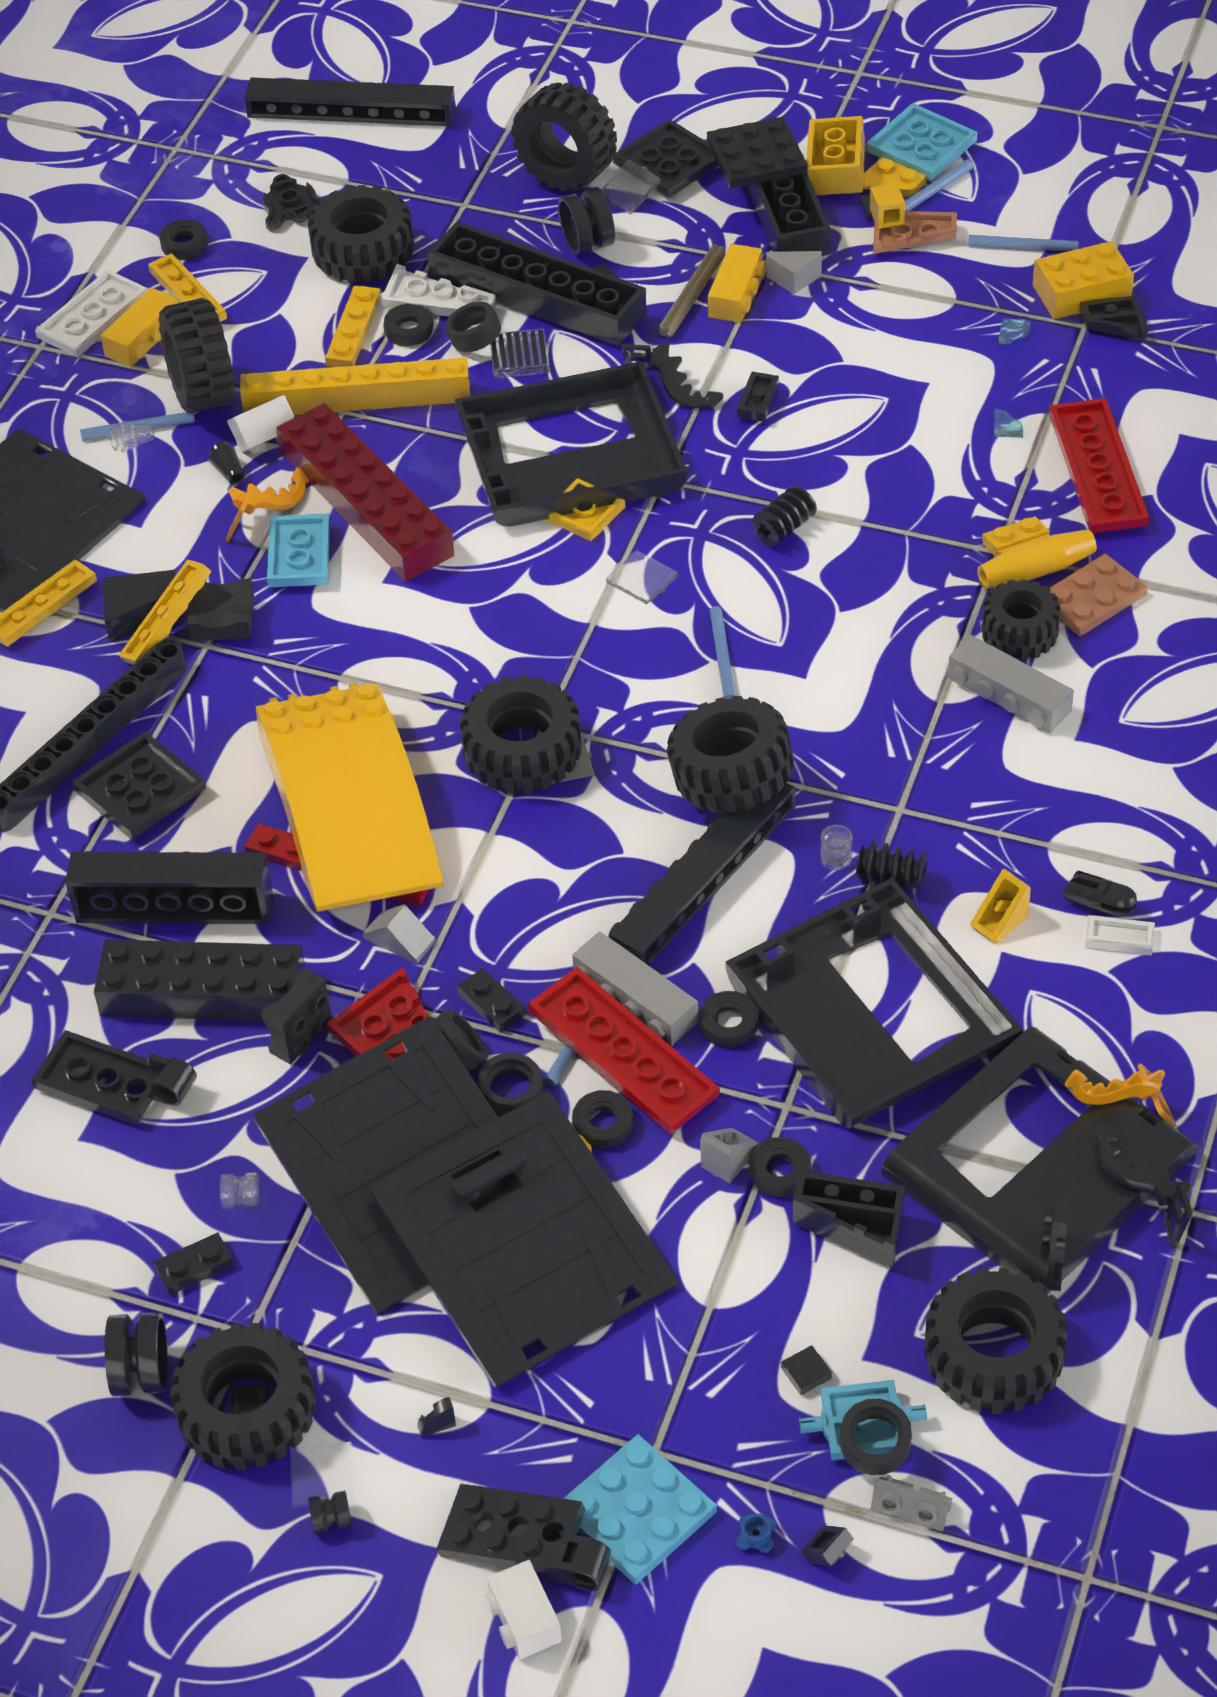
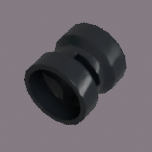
[308,1490,352,1535]

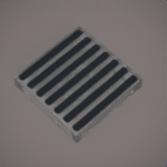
[490,328,550,378]

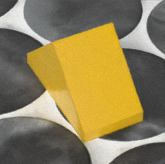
[970,869,1031,943]

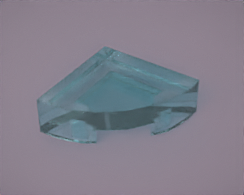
[998,318,1031,344]
[994,409,1023,438]

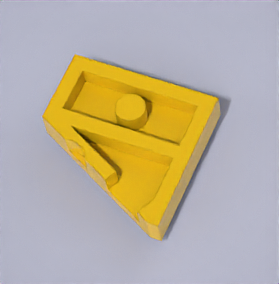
[857,157,927,197]

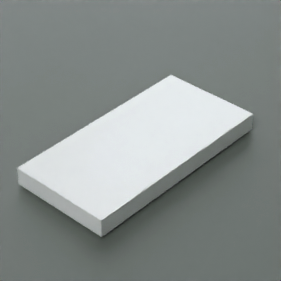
[35,269,149,357]

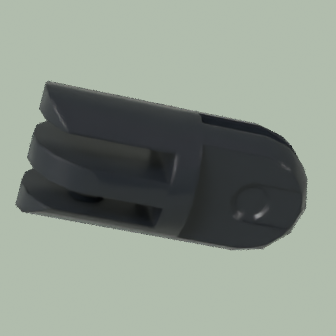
[1063,870,1137,916]

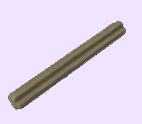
[659,244,725,338]

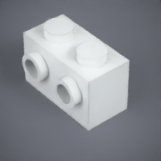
[227,395,295,454]
[484,1560,562,1660]

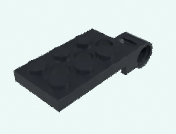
[31,1030,197,1126]
[436,1483,611,1591]

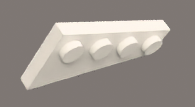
[382,264,496,316]

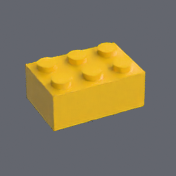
[806,116,865,196]
[1033,241,1134,320]

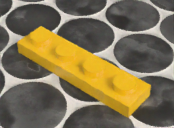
[148,253,227,322]
[325,286,381,367]
[0,559,97,647]
[118,559,212,665]

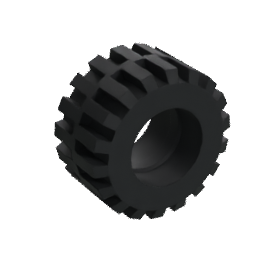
[981,579,1061,660]

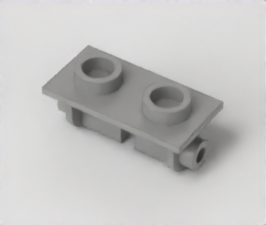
[870,1475,953,1532]

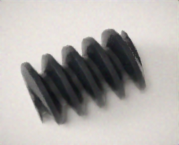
[752,486,817,547]
[856,840,927,892]

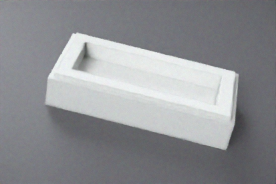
[1085,915,1155,956]

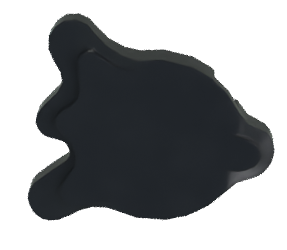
[263,174,320,230]

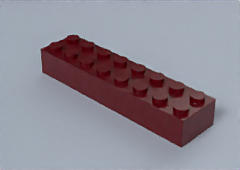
[276,403,455,582]

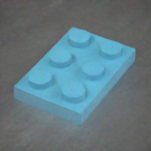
[267,513,330,588]

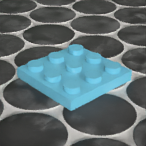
[866,103,978,181]
[563,1434,717,1585]

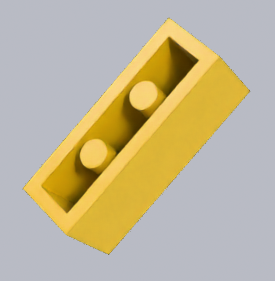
[708,244,766,323]
[100,287,178,367]

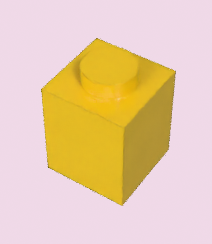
[870,183,905,229]

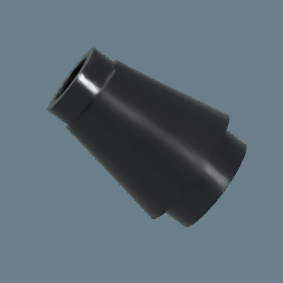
[208,442,245,485]

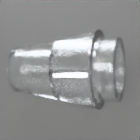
[109,424,154,452]

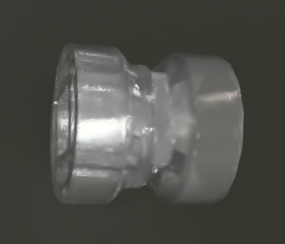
[820,825,853,870]
[220,1172,260,1209]

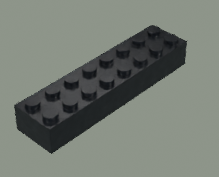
[428,221,647,346]

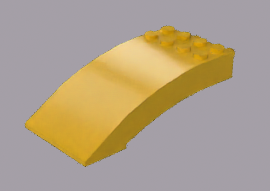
[255,682,444,912]

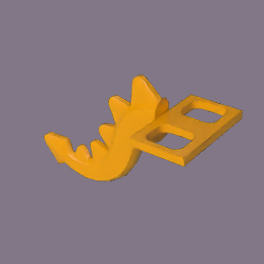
[225,467,309,543]
[1065,1063,1177,1127]

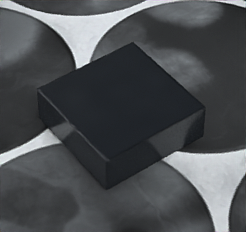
[781,1345,832,1395]

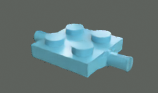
[799,1380,927,1461]

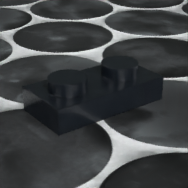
[737,371,779,422]
[457,968,526,1033]
[153,1232,234,1296]

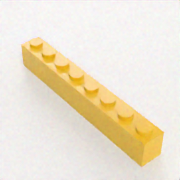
[240,357,470,415]

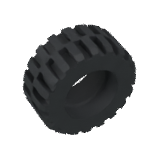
[511,82,617,191]
[308,185,414,283]
[159,298,235,413]
[460,675,582,794]
[667,696,794,813]
[924,1268,1067,1414]
[170,1323,316,1470]

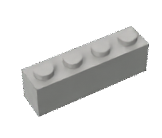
[948,635,1074,733]
[572,931,699,1046]

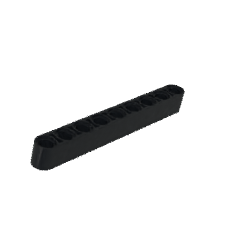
[0,639,186,832]

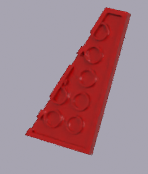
[327,967,430,1061]

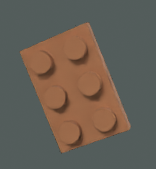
[1050,553,1147,637]

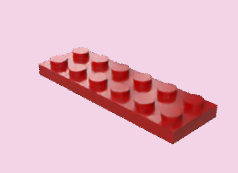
[1049,398,1149,533]
[528,967,720,1135]

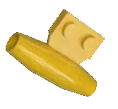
[978,516,1097,589]

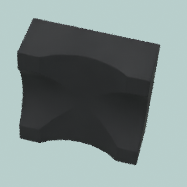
[187,578,254,641]
[261,967,332,1065]

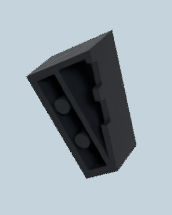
[793,1170,905,1269]

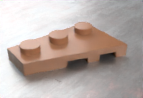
[873,211,957,254]

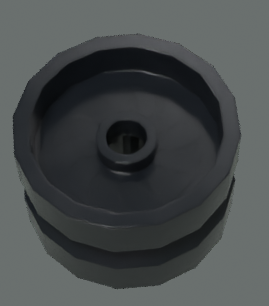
[558,187,615,255]
[104,1312,168,1396]

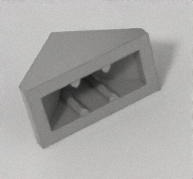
[766,251,822,294]
[362,905,435,964]
[700,1128,760,1183]

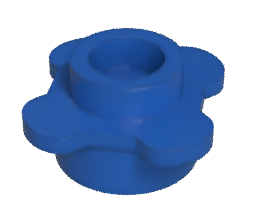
[736,1513,776,1553]

